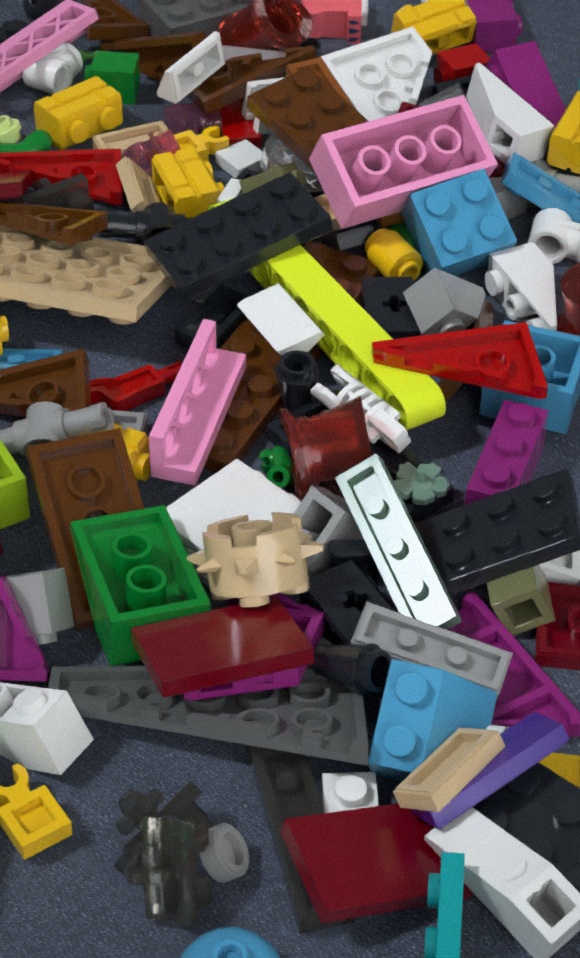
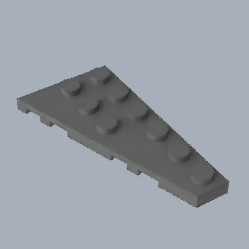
[48,665,369,766]

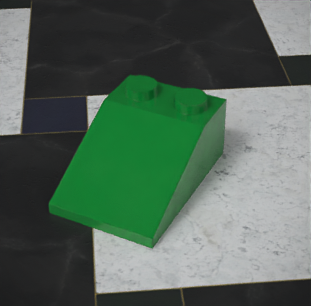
[70,505,211,666]

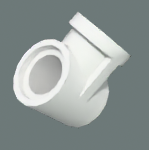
[23,42,83,95]
[528,208,580,264]

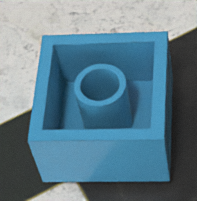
[401,168,517,276]
[479,320,580,434]

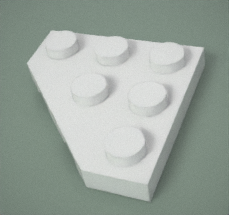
[320,27,432,121]

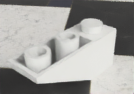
[466,63,555,164]
[484,242,557,331]
[0,682,94,775]
[424,808,580,958]

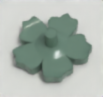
[394,462,450,505]

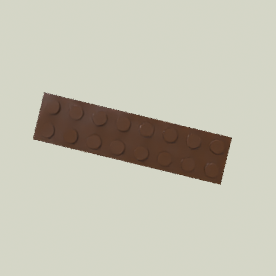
[148,241,381,473]

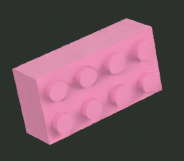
[309,95,498,229]

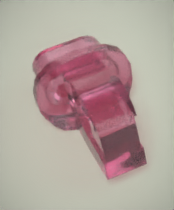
[163,103,222,135]
[123,129,181,174]

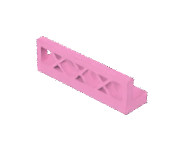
[0,0,98,92]
[149,319,246,486]

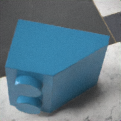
[368,659,498,781]

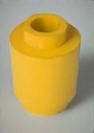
[365,228,423,281]

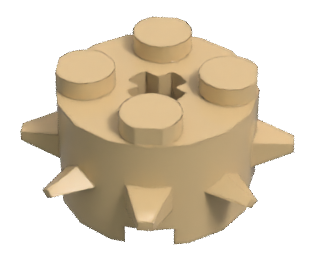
[187,512,324,608]

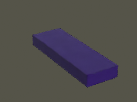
[410,712,569,829]

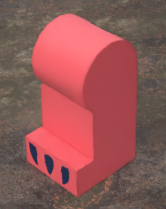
[297,0,362,44]

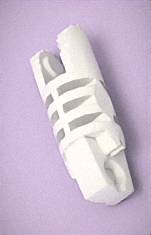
[310,364,411,453]

